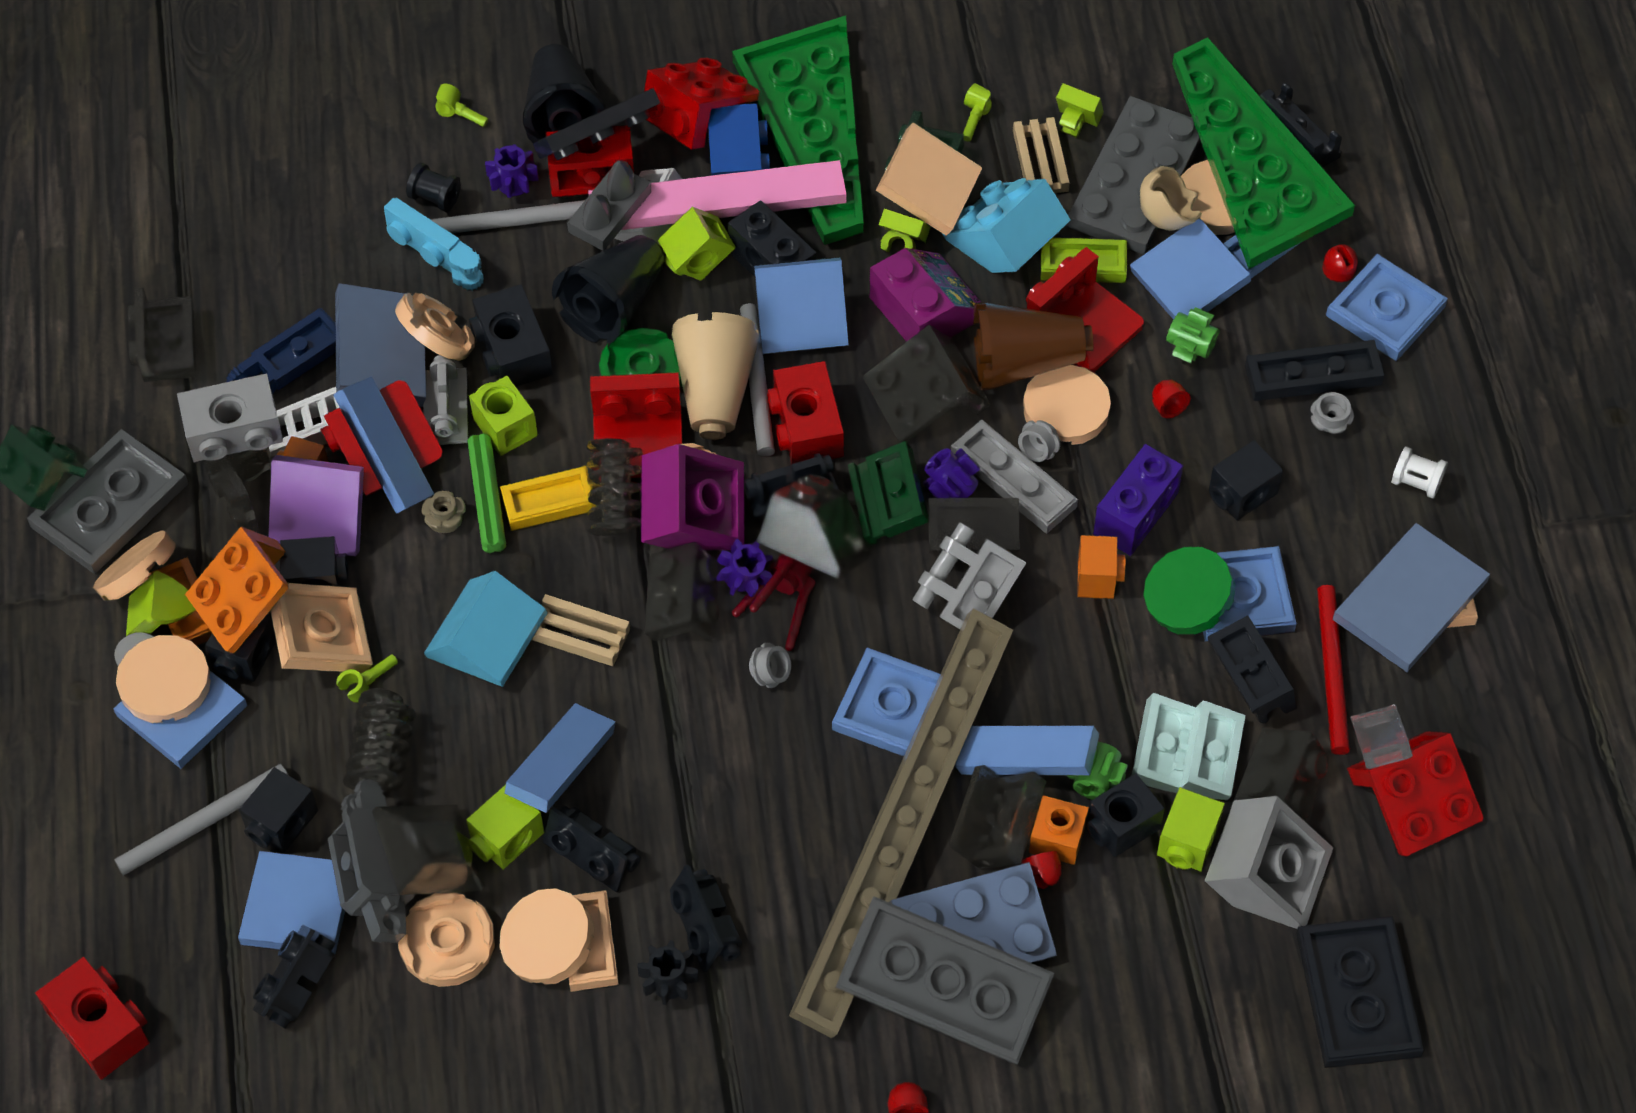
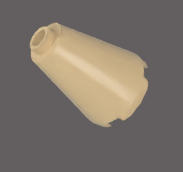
[672,312,759,440]

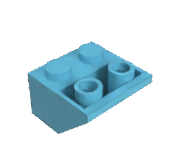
[942,178,1071,273]

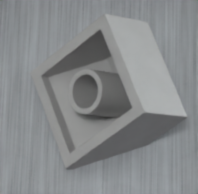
[1205,796,1333,929]

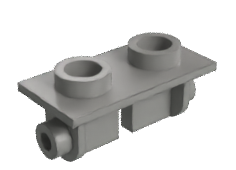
[423,355,468,445]

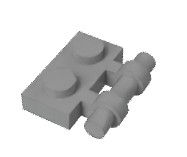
[912,522,1026,629]

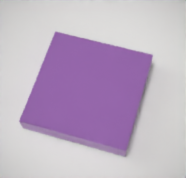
[269,455,364,556]

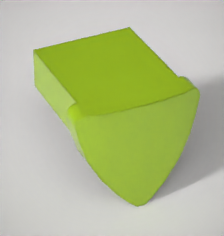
[126,571,196,636]

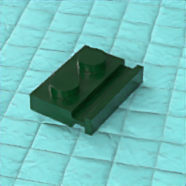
[848,441,929,545]

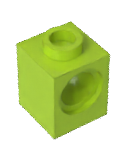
[658,206,736,281]
[469,375,538,456]
[466,785,544,870]
[1157,787,1225,872]

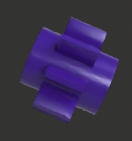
[485,144,539,198]
[923,448,980,503]
[716,539,773,597]

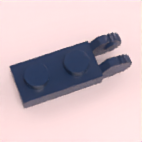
[226,308,336,394]

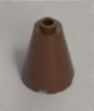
[973,302,1093,390]

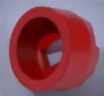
[1322,244,1358,282]
[1152,380,1190,418]
[1021,851,1062,889]
[888,1082,929,1113]

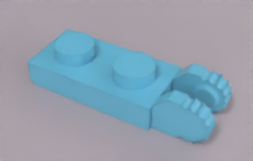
[384,197,484,291]

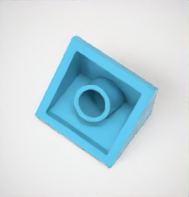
[424,571,548,687]

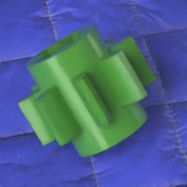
[1166,307,1220,364]
[1067,742,1128,800]

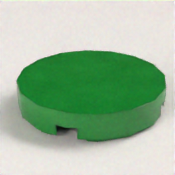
[599,328,682,388]
[1143,547,1236,634]

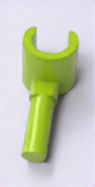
[961,83,992,142]
[435,84,489,127]
[336,654,398,703]

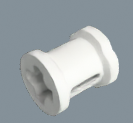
[1391,446,1448,499]

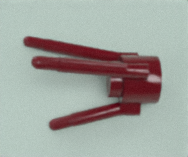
[732,547,816,652]

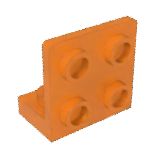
[185,527,289,653]

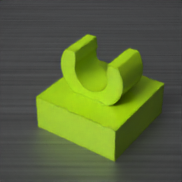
[1056,83,1104,138]
[879,209,931,252]

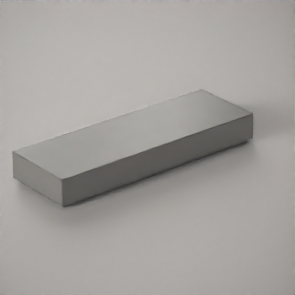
[951,420,1078,534]

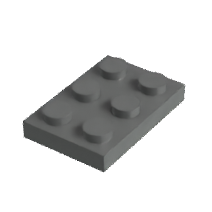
[27,429,188,574]

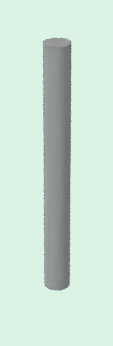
[430,200,585,234]
[740,303,775,457]
[114,763,288,876]

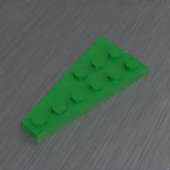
[732,15,864,245]
[1172,37,1355,269]

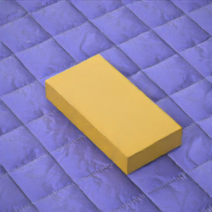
[500,466,598,531]

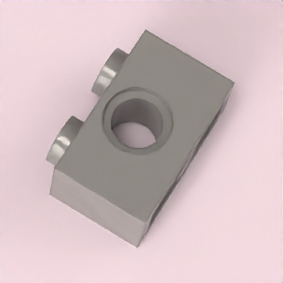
[177,373,283,462]

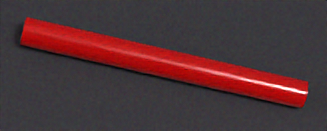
[1317,585,1350,755]

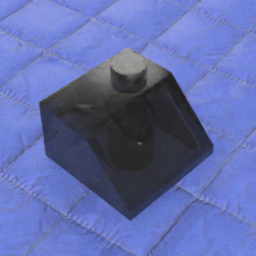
[757,475,871,579]

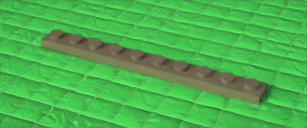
[789,608,1013,1038]

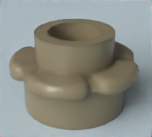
[421,491,466,533]

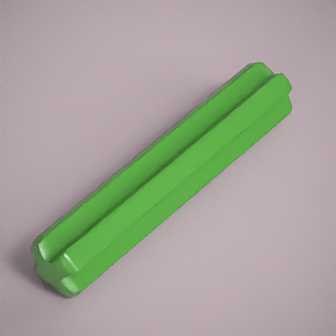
[467,433,506,553]

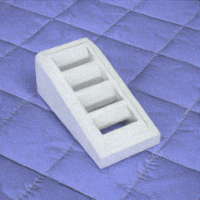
[269,387,341,457]

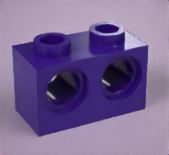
[1093,444,1183,556]

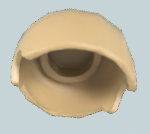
[1140,166,1202,231]

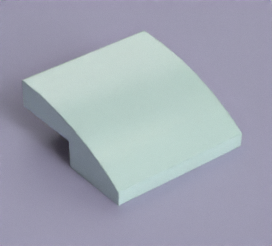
[1131,693,1245,800]

